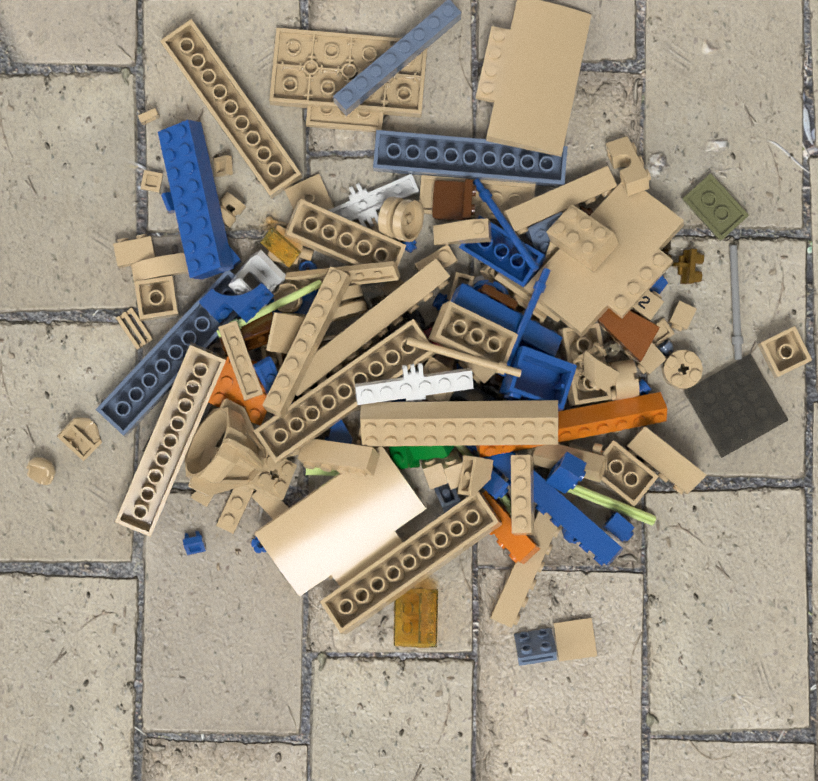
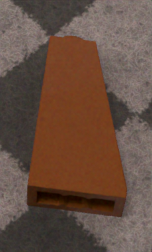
[597,308,660,362]

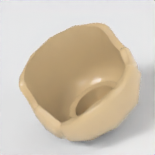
[274,283,302,313]
[26,457,55,485]

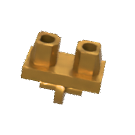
[672,249,704,285]

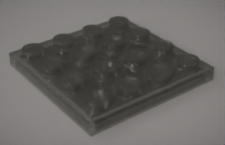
[683,354,788,458]

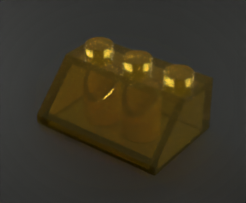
[394,588,438,648]

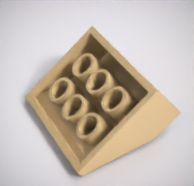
[626,426,706,495]

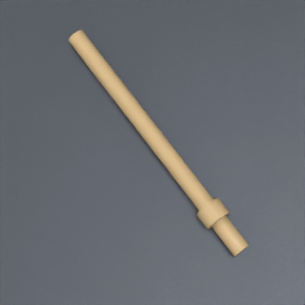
[406,337,522,377]

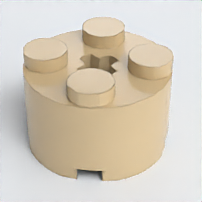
[662,350,703,390]
[608,359,639,401]

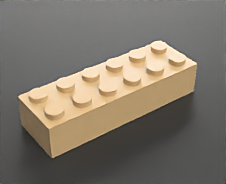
[283,199,406,282]

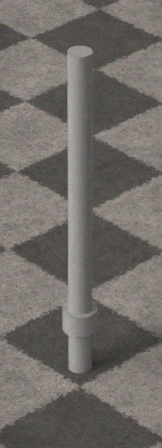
[729,245,744,360]

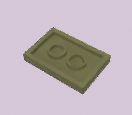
[682,173,749,241]

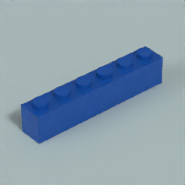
[451,283,563,357]

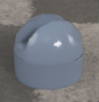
[657,339,674,356]

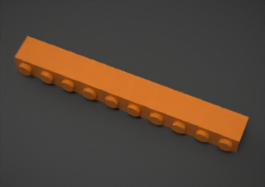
[476,392,667,458]

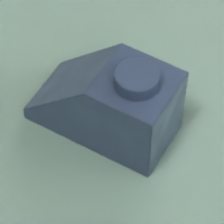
[434,483,461,513]

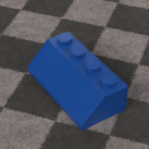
[459,215,546,288]

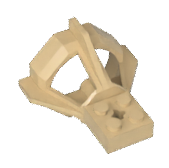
[185,399,297,500]

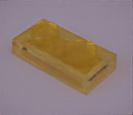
[260,227,302,267]

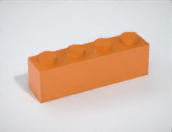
[483,491,541,564]

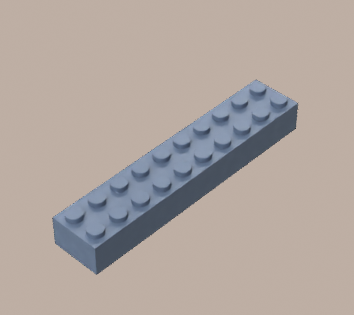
[373,130,568,187]
[96,270,239,437]

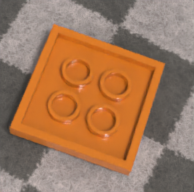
[208,357,267,426]

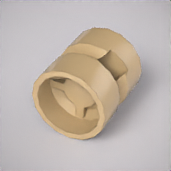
[220,192,246,228]

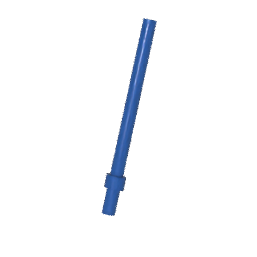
[473,178,539,272]
[498,268,551,377]

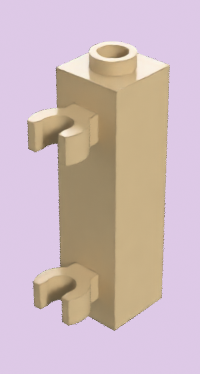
[531,442,607,482]

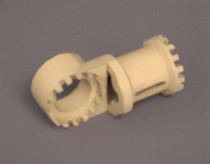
[571,342,607,377]

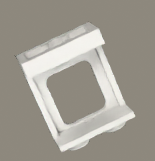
[228,250,286,308]

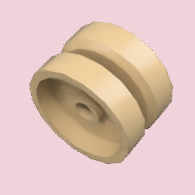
[378,196,424,242]
[331,285,368,322]

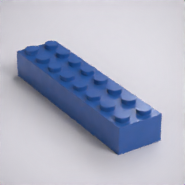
[158,120,234,280]

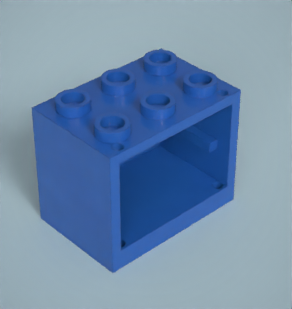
[499,346,577,411]

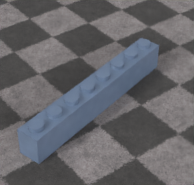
[333,0,462,116]

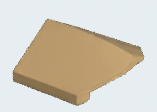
[57,417,102,461]

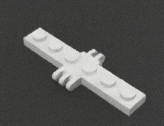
[328,174,419,228]
[355,363,474,405]

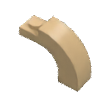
[131,253,189,281]

